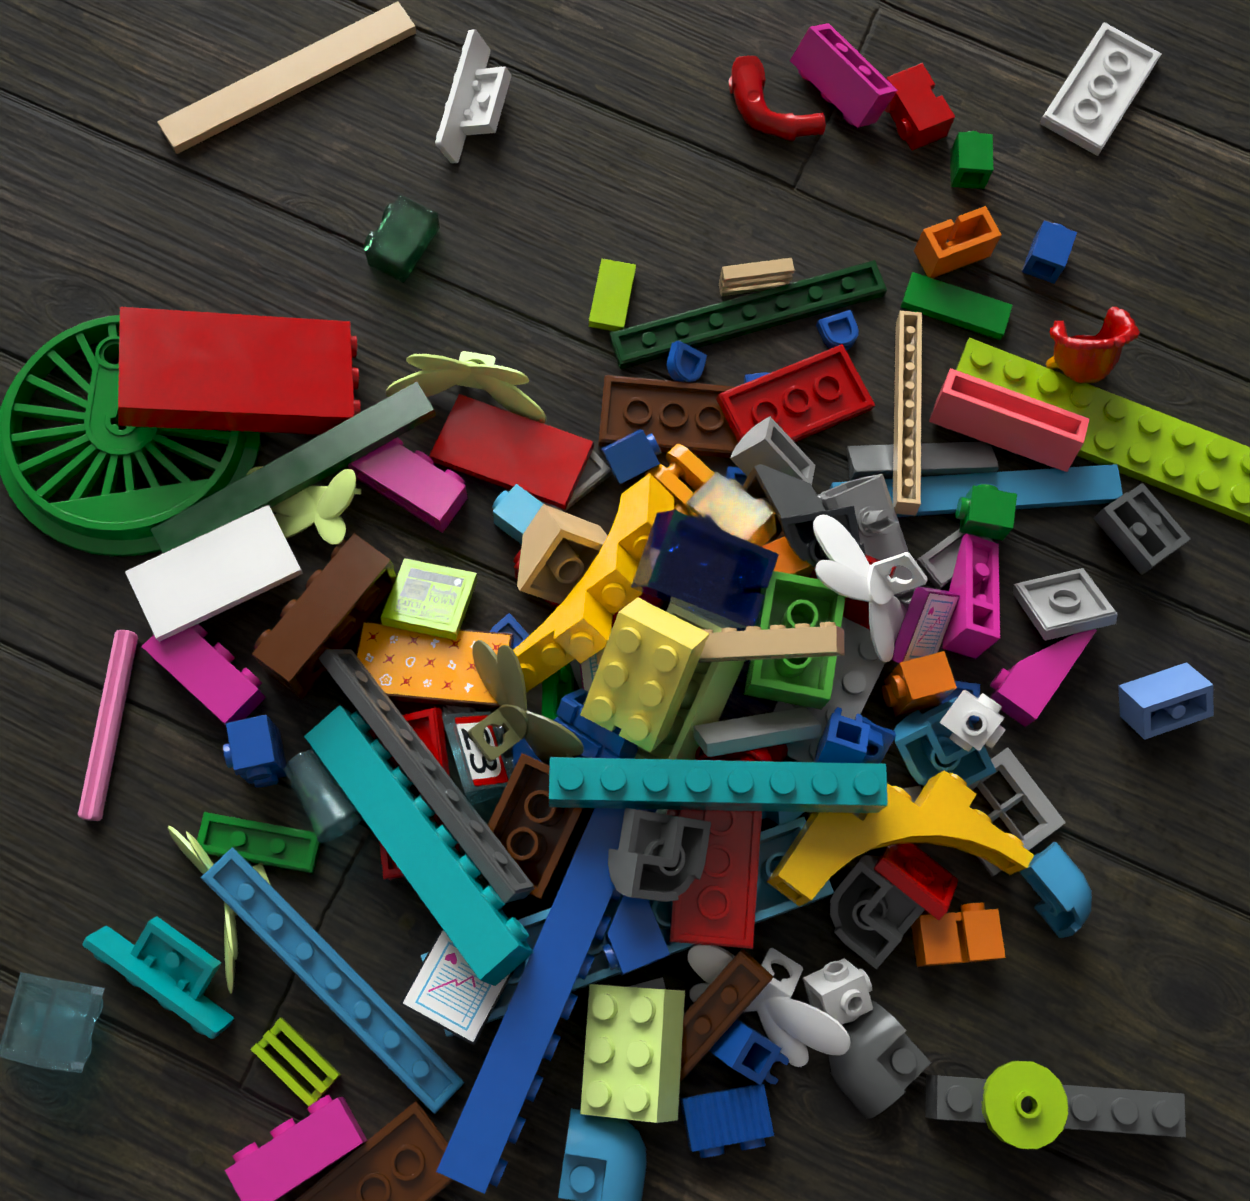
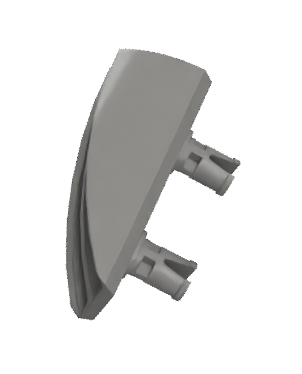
[820,474,920,610]

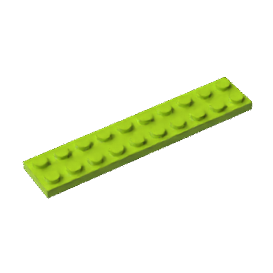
[956,337,1250,524]

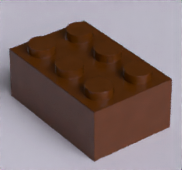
[487,753,594,901]

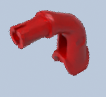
[729,55,826,141]

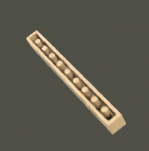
[893,311,922,516]
[597,622,845,664]

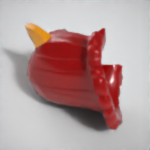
[1046,307,1140,384]

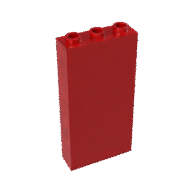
[118,307,360,434]

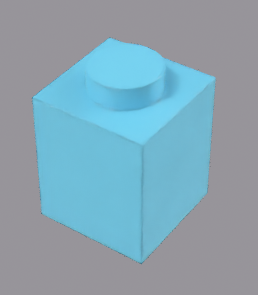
[492,484,543,545]

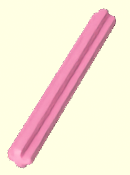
[78,630,138,821]

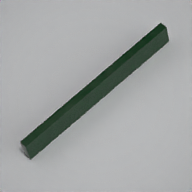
[609,260,887,369]
[150,382,436,553]

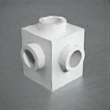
[939,690,1006,752]
[803,958,873,1025]

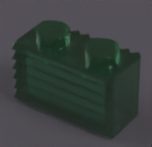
[364,195,440,283]

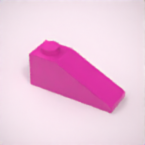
[942,533,1000,659]
[989,629,1097,727]

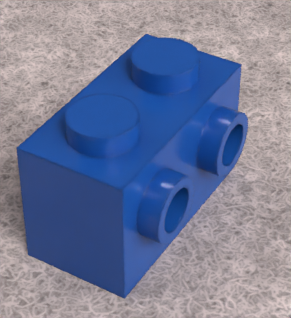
[223,715,288,788]

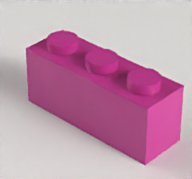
[790,23,898,128]
[348,437,468,533]
[141,624,266,725]
[225,1094,368,1201]

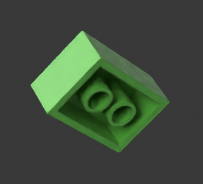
[744,570,846,710]

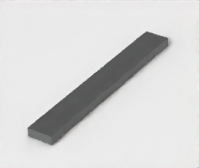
[318,649,535,903]

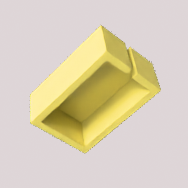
[580,597,709,753]

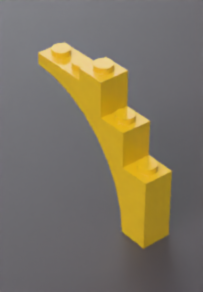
[513,473,674,692]
[767,770,1034,907]

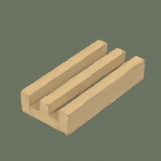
[719,258,794,296]

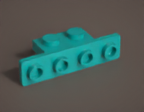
[82,916,234,1039]

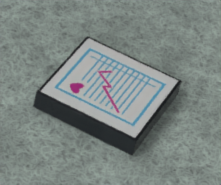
[400,929,516,1045]

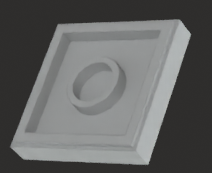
[1013,568,1118,641]

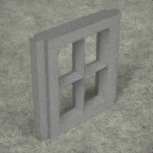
[967,747,1066,876]

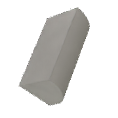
[730,416,815,485]

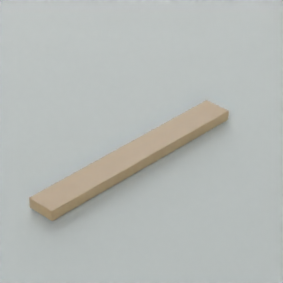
[157,1,416,154]

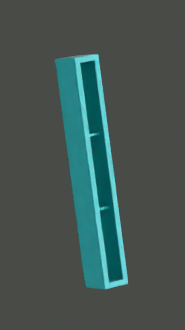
[304,705,533,986]
[549,757,888,813]

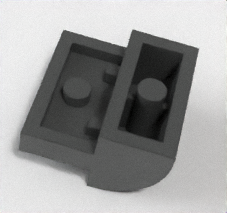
[1093,483,1190,576]

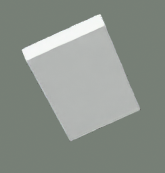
[1039,22,1162,156]
[125,505,303,642]

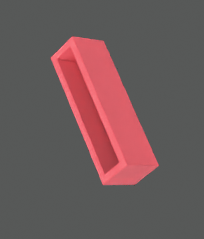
[929,368,1090,472]

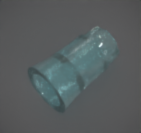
[284,749,363,843]

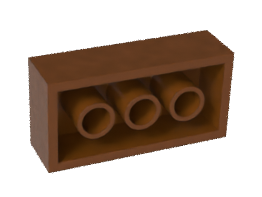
[252,533,397,700]

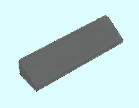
[846,441,999,481]

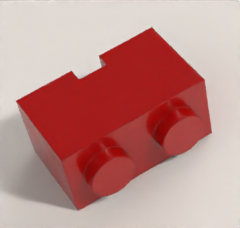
[884,63,955,151]

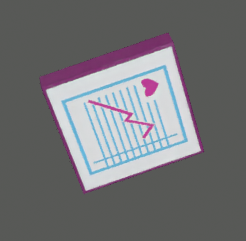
[891,587,960,663]

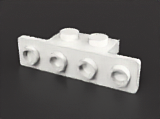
[435,29,512,163]

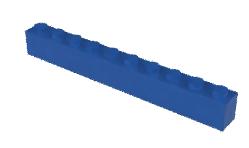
[436,808,657,1194]

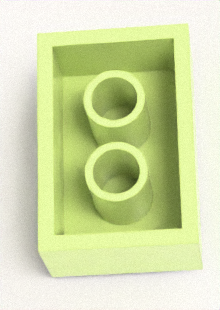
[580,984,685,1123]

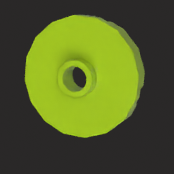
[981,1061,1068,1149]

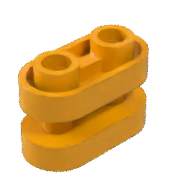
[645,444,729,525]

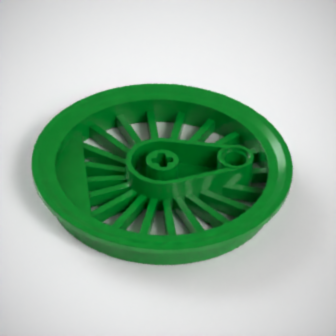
[0,315,261,556]

